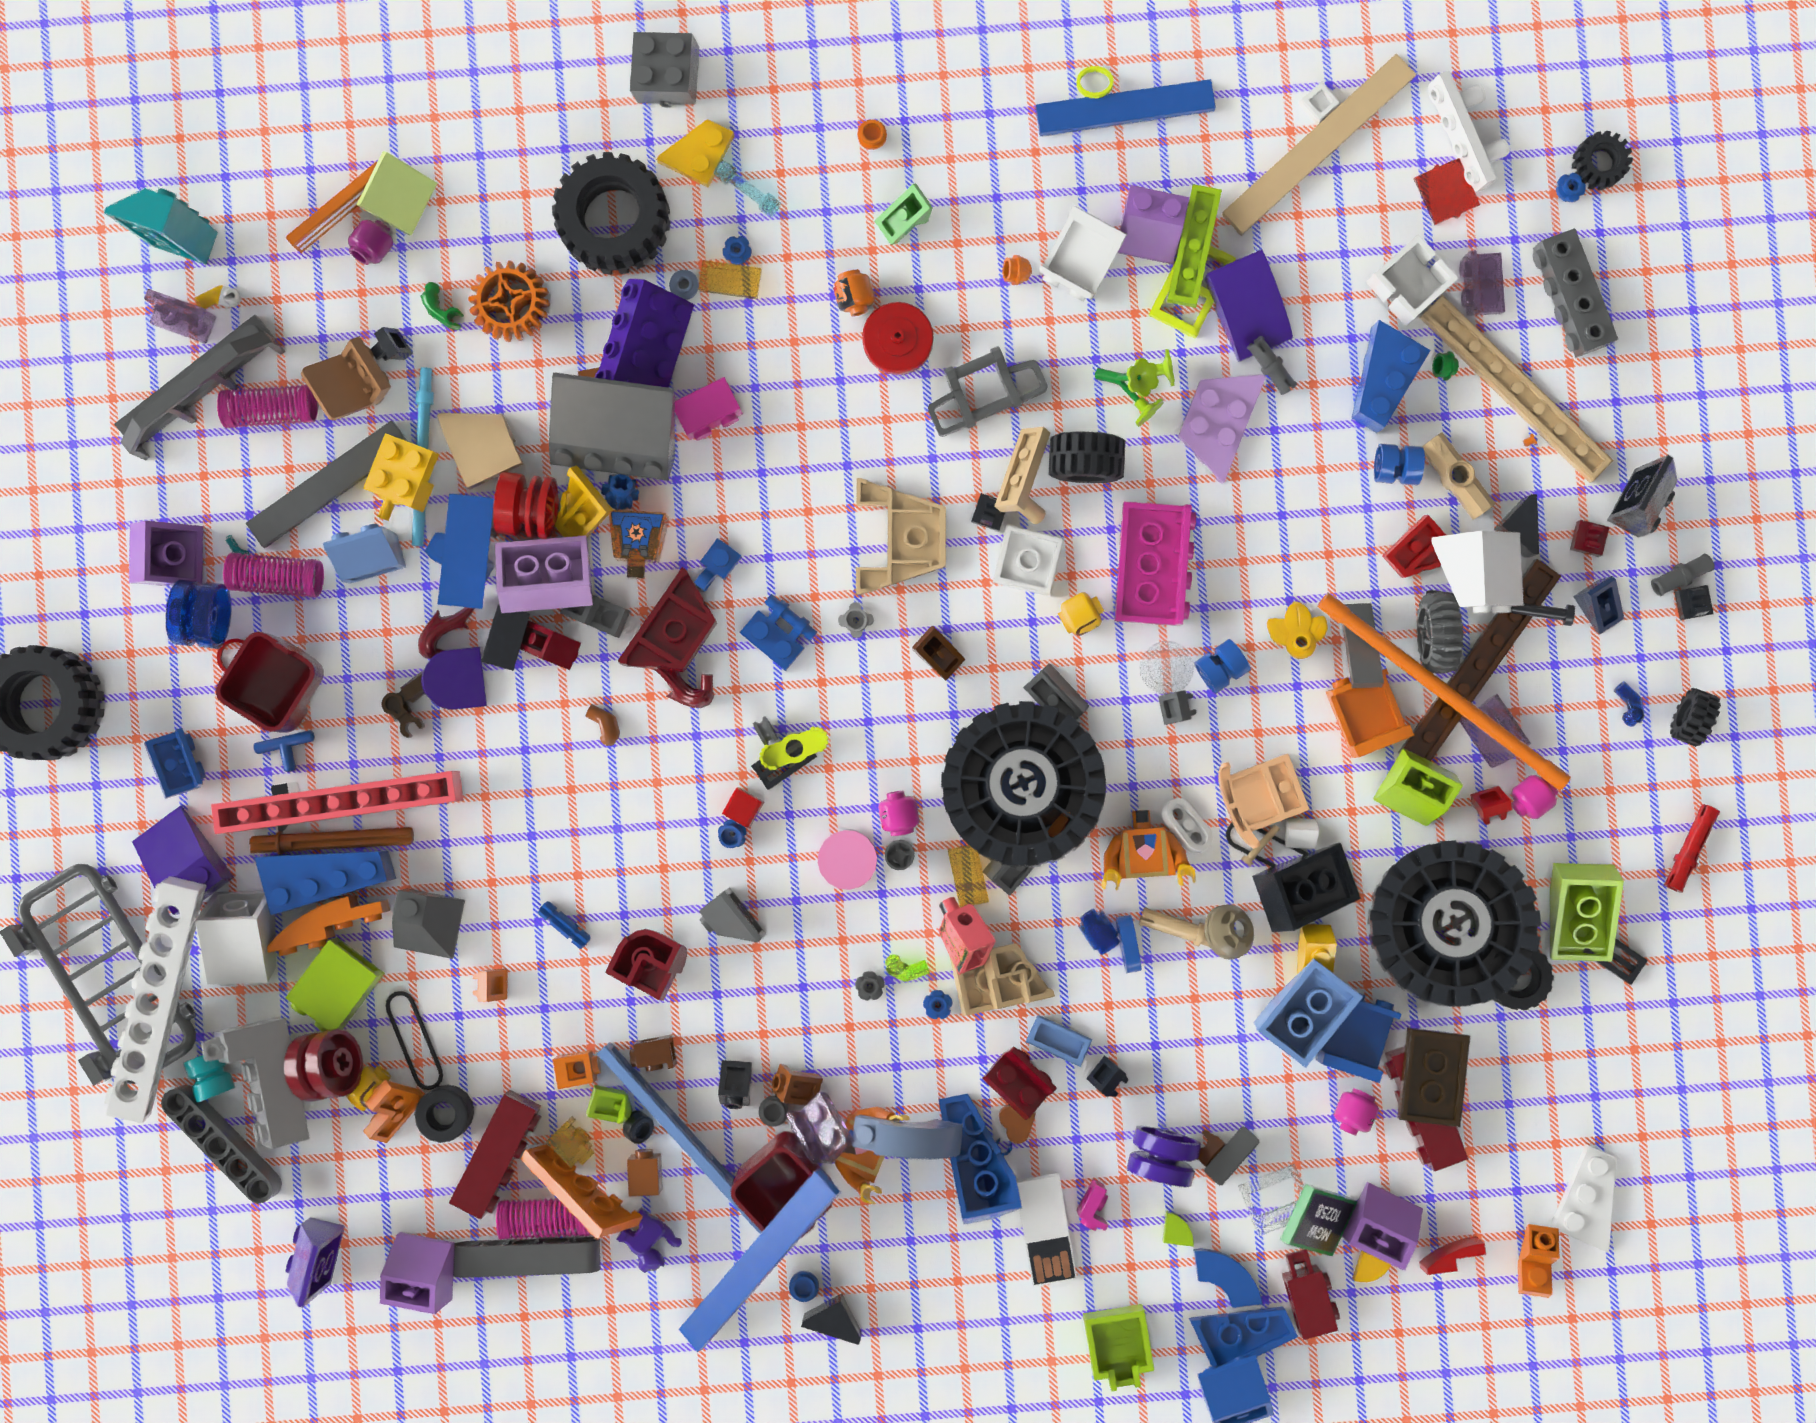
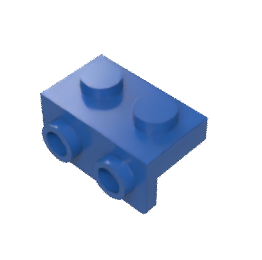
[144,727,206,799]

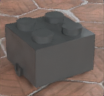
[630,32,700,108]

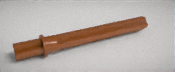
[249,827,414,855]

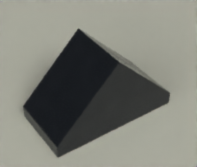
[1494,494,1539,558]
[801,1293,862,1345]

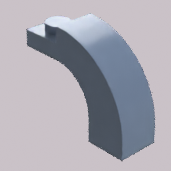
[852,1115,963,1159]

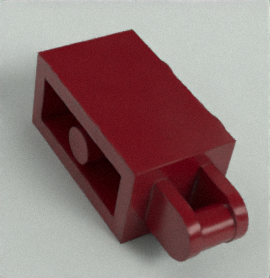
[1281,1249,1340,1340]

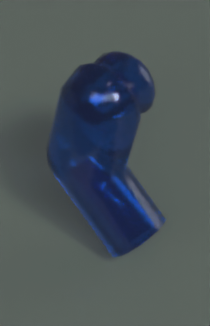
[1613,681,1645,727]

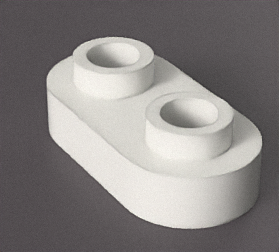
[1162,798,1213,854]

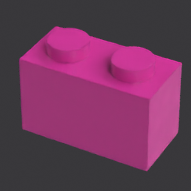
[675,377,743,441]

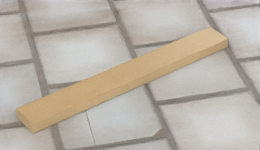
[1221,53,1416,236]
[1420,295,1614,483]

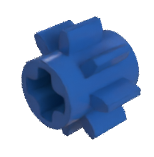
[601,474,640,511]

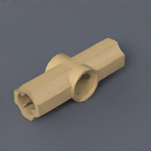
[1422,432,1496,520]

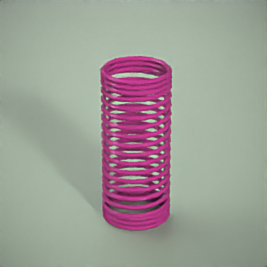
[217,384,318,428]
[223,552,324,598]
[496,1197,591,1240]

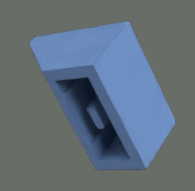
[323,524,406,584]

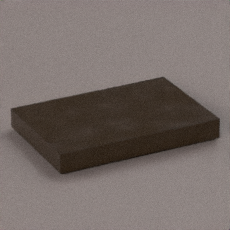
[1397,1027,1470,1127]

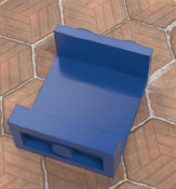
[1316,993,1402,1083]

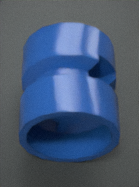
[1373,443,1425,486]
[1194,639,1251,694]

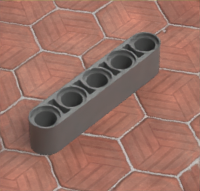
[161,1085,282,1204]
[453,1237,601,1278]

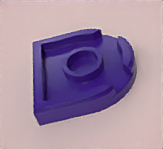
[421,647,487,710]

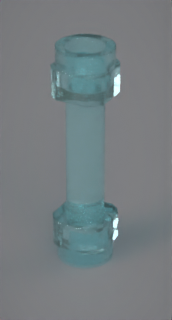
[714,160,781,217]

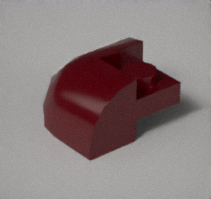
[605,929,687,1001]

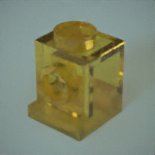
[546,1116,595,1168]

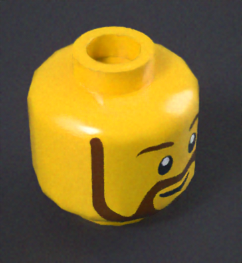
[1058,592,1105,636]
[346,1065,392,1111]

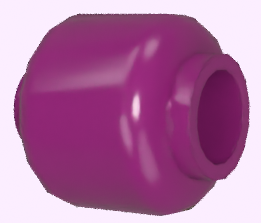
[348,220,393,265]

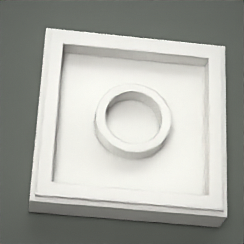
[992,524,1065,597]

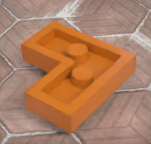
[363,1080,424,1143]

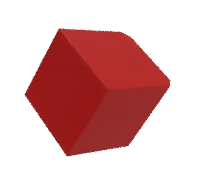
[722,787,764,828]

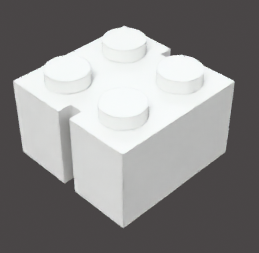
[1366,234,1459,326]

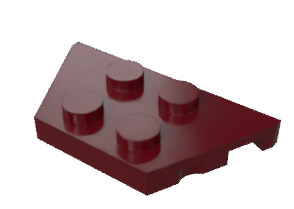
[618,567,717,672]

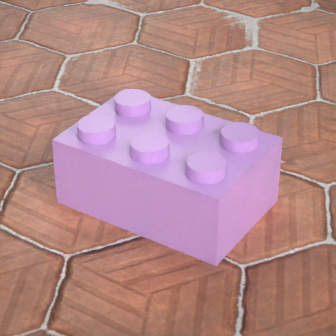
[495,536,593,613]

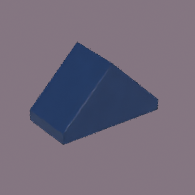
[1573,576,1624,635]

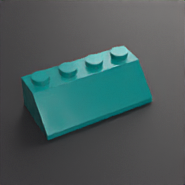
[103,188,218,265]

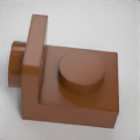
[772,1064,823,1107]

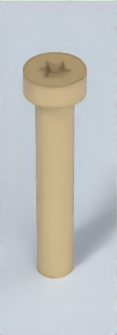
[1241,824,1280,867]

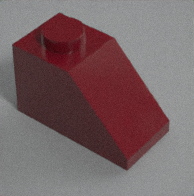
[520,620,581,670]

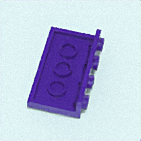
[594,279,695,388]

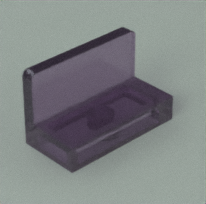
[1459,694,1531,768]

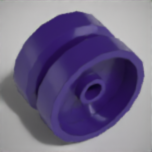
[1126,1126,1201,1187]

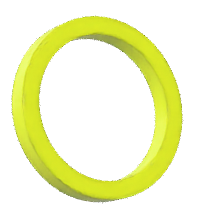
[1076,66,1114,98]

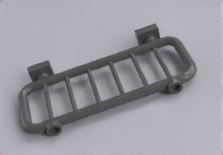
[0,864,196,1086]

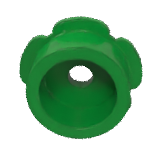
[1432,351,1459,381]

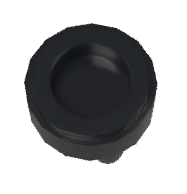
[622,1110,654,1144]

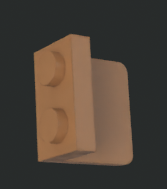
[301,336,391,421]

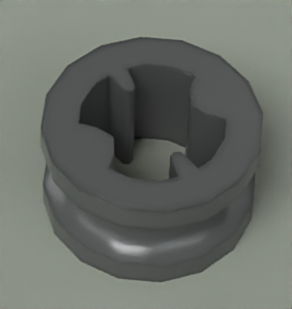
[752,716,778,745]

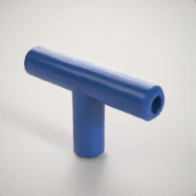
[253,730,315,772]

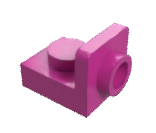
[1076,1179,1108,1231]

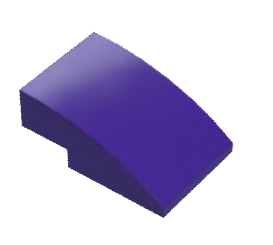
[1204,249,1293,362]

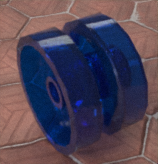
[165,579,232,649]

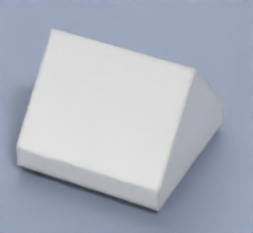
[1285,818,1319,849]

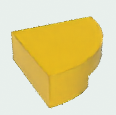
[1352,1250,1391,1283]

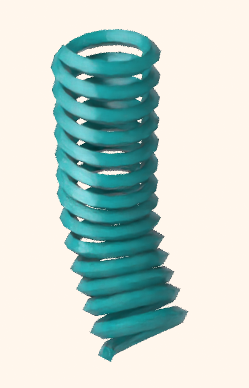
[225,535,249,559]

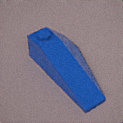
[938,1093,1022,1225]

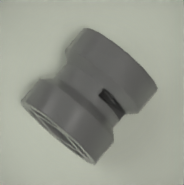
[885,840,915,870]

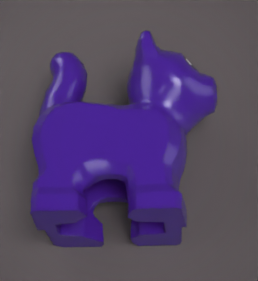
[616,1207,682,1273]

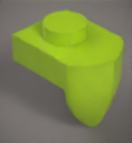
[586,1085,632,1124]

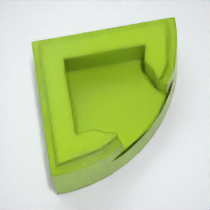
[1162,1211,1194,1247]

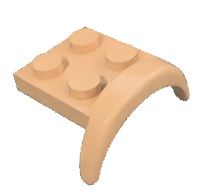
[1218,754,1310,849]

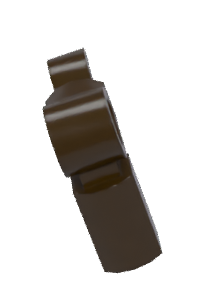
[381,671,425,738]

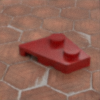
[1382,515,1447,578]

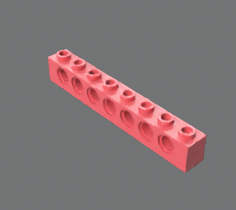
[211,771,464,834]

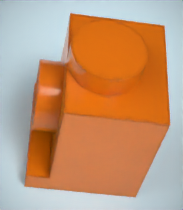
[553,1050,601,1089]

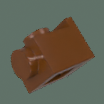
[629,1034,677,1072]

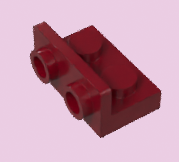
[982,1047,1057,1120]

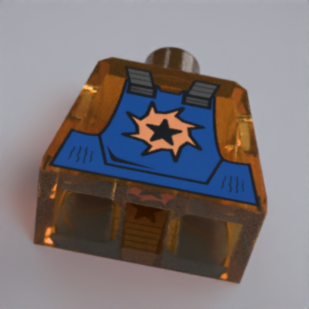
[609,510,669,579]

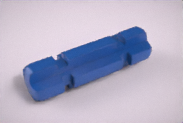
[538,901,591,949]

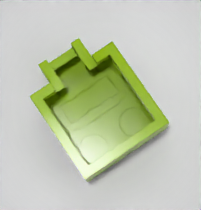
[1083,1304,1154,1392]

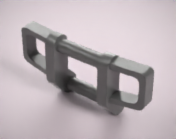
[928,346,1048,437]

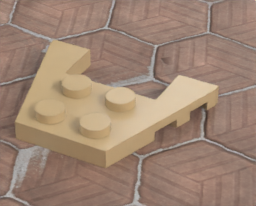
[856,478,946,595]

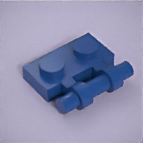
[739,594,817,671]

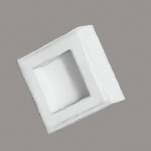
[1298,81,1341,125]

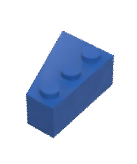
[1351,320,1431,433]

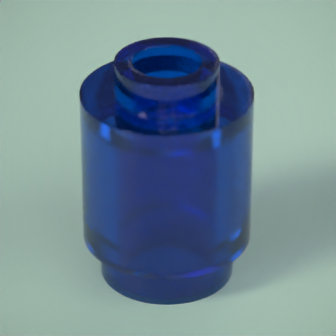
[1078,908,1120,955]

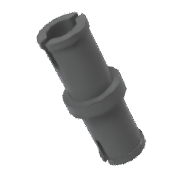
[1247,336,1297,395]
[1651,554,1715,597]

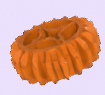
[468,260,550,342]

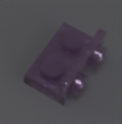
[1459,250,1505,316]
[144,289,217,344]
[786,1092,854,1164]

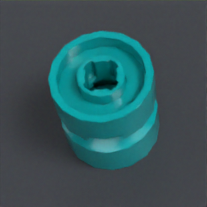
[183,1055,236,1102]

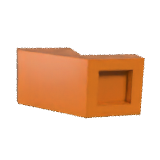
[1518,1224,1560,1298]

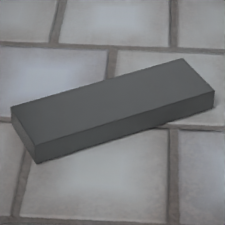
[1342,603,1384,688]

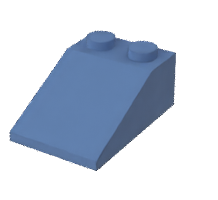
[1253,958,1363,1068]

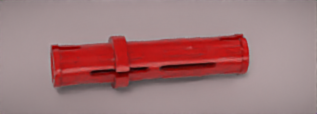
[1664,804,1720,893]

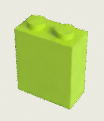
[285,937,385,1032]

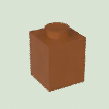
[627,1149,663,1197]

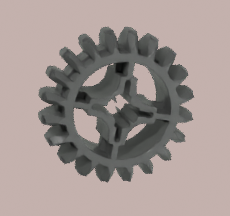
[1416,592,1464,674]

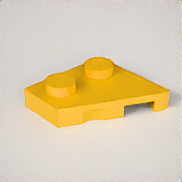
[656,119,735,188]
[555,466,613,538]

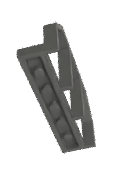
[114,314,285,461]

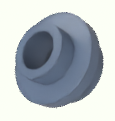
[669,270,699,300]

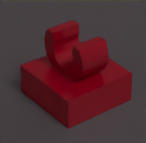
[1570,520,1609,557]

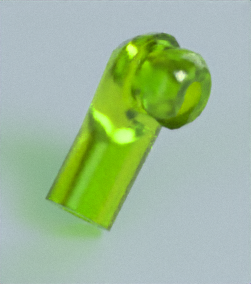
[885,954,930,982]

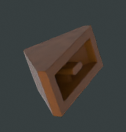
[912,625,966,681]

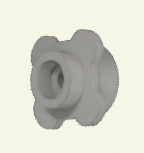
[838,602,874,638]

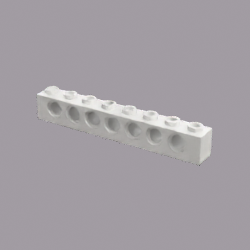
[104,876,206,1124]

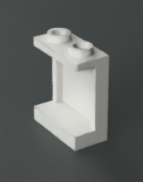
[1039,206,1127,302]

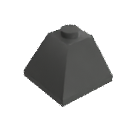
[699,887,767,942]
[392,888,465,959]

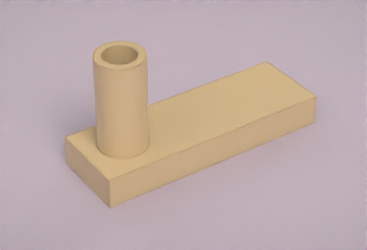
[994,426,1050,524]

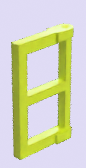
[1148,246,1236,338]

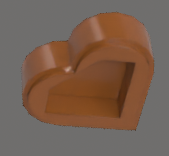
[998,1104,1036,1144]

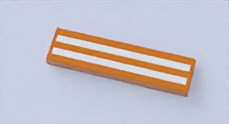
[286,162,377,253]

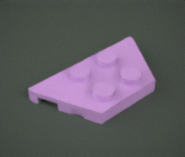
[1178,374,1266,484]

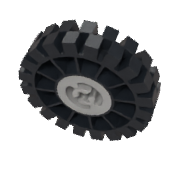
[941,701,1106,868]
[1367,840,1542,1007]

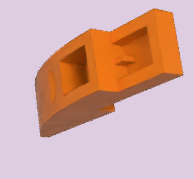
[267,895,391,956]

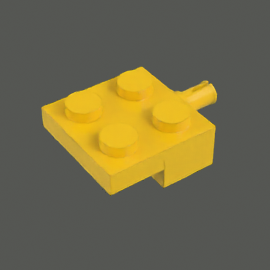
[363,433,439,521]

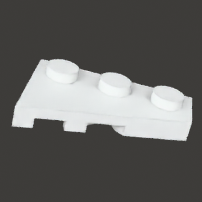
[1550,1144,1617,1253]

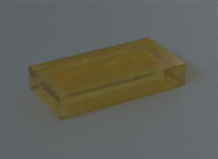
[698,260,762,300]
[947,845,989,908]

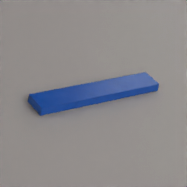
[1035,79,1216,137]

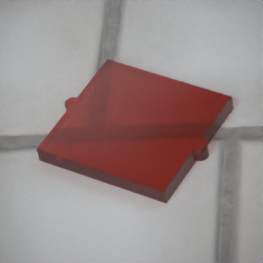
[1413,158,1480,226]

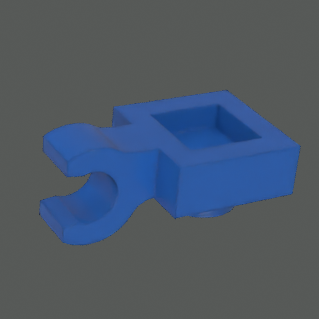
[694,538,742,592]

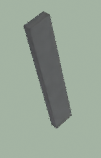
[245,420,408,548]

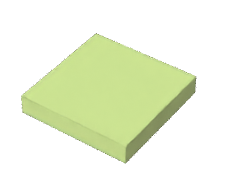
[356,151,437,236]

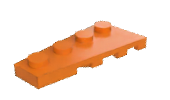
[521,1144,643,1239]

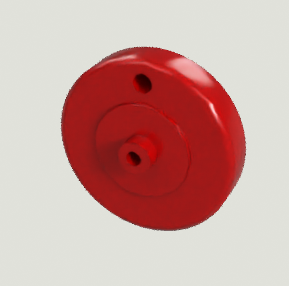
[862,302,934,375]

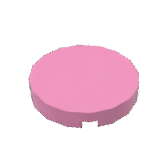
[817,830,877,890]

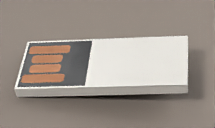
[1017,1173,1077,1287]

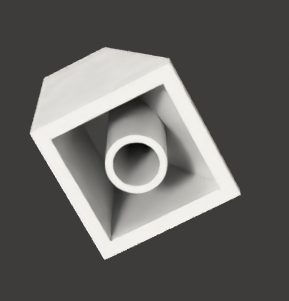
[1432,531,1523,613]
[195,891,276,986]

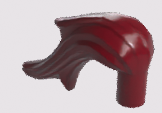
[418,607,475,659]
[653,669,714,709]

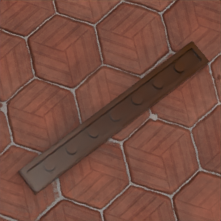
[1398,559,1561,761]

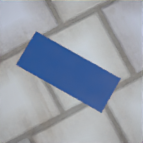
[437,493,494,609]

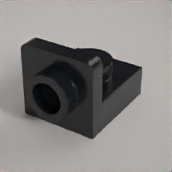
[718,1060,752,1109]

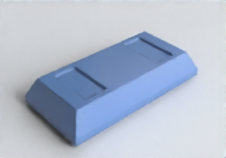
[1026,1015,1093,1067]

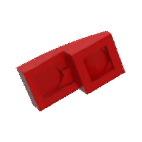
[1419,1236,1486,1275]

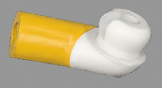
[194,285,241,311]

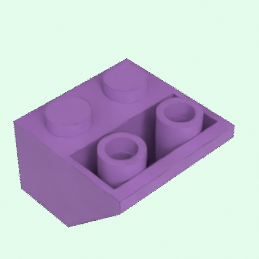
[1342,1182,1423,1271]
[380,1232,454,1315]

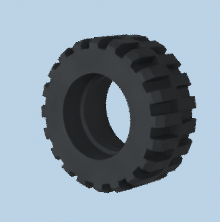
[552,152,671,275]
[0,645,105,761]

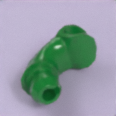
[420,282,464,330]

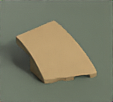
[437,413,524,490]
[950,943,1055,1016]

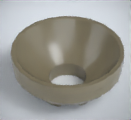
[1204,904,1254,960]

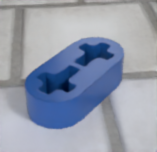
[1116,915,1142,974]

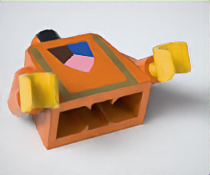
[1101,810,1196,890]
[820,1106,910,1204]

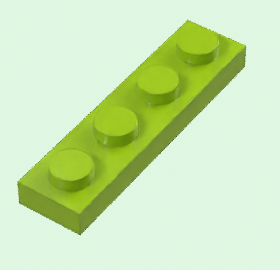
[1167,184,1222,308]

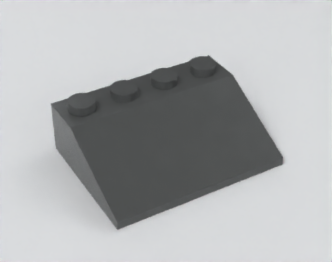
[549,372,675,481]

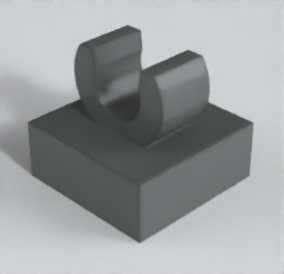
[1158,690,1197,725]

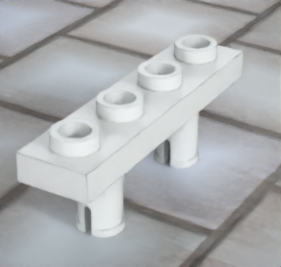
[1427,70,1510,193]

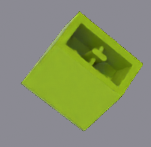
[1373,748,1463,826]

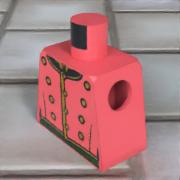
[939,897,996,975]

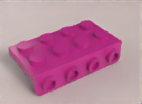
[1114,502,1196,626]

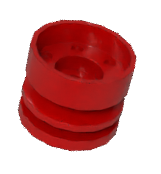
[493,472,559,539]

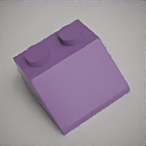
[1118,185,1189,265]
[129,521,203,586]

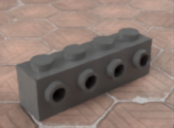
[1532,228,1618,358]

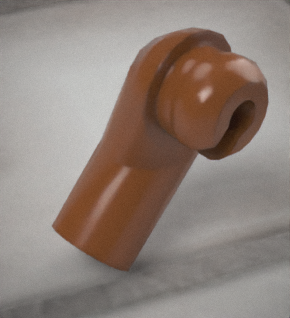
[585,704,620,746]

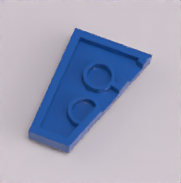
[1189,1306,1298,1367]

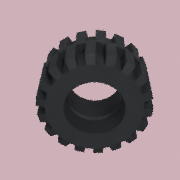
[1048,431,1126,483]

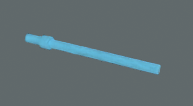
[412,367,434,547]

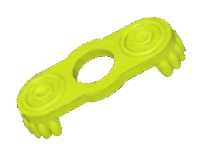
[759,727,829,770]

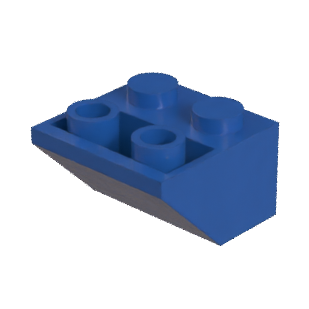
[1197,1355,1274,1423]

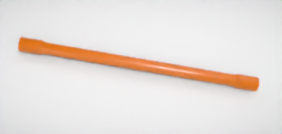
[1317,592,1571,791]

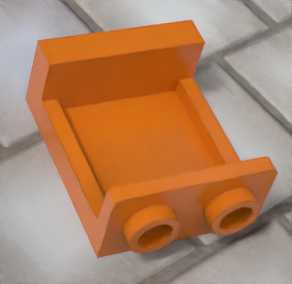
[1325,668,1415,758]

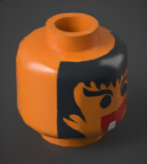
[833,269,875,317]

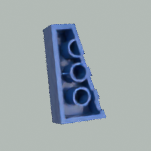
[254,850,396,915]

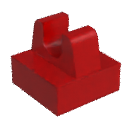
[1470,786,1512,825]

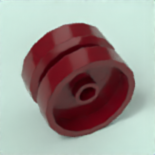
[284,1029,363,1102]

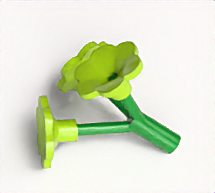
[1095,349,1175,427]

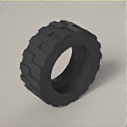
[1490,947,1554,1010]

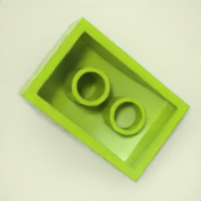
[1550,863,1624,962]

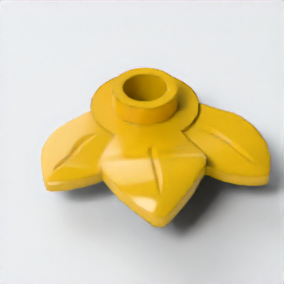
[1267,601,1328,659]

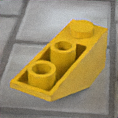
[1297,924,1337,974]

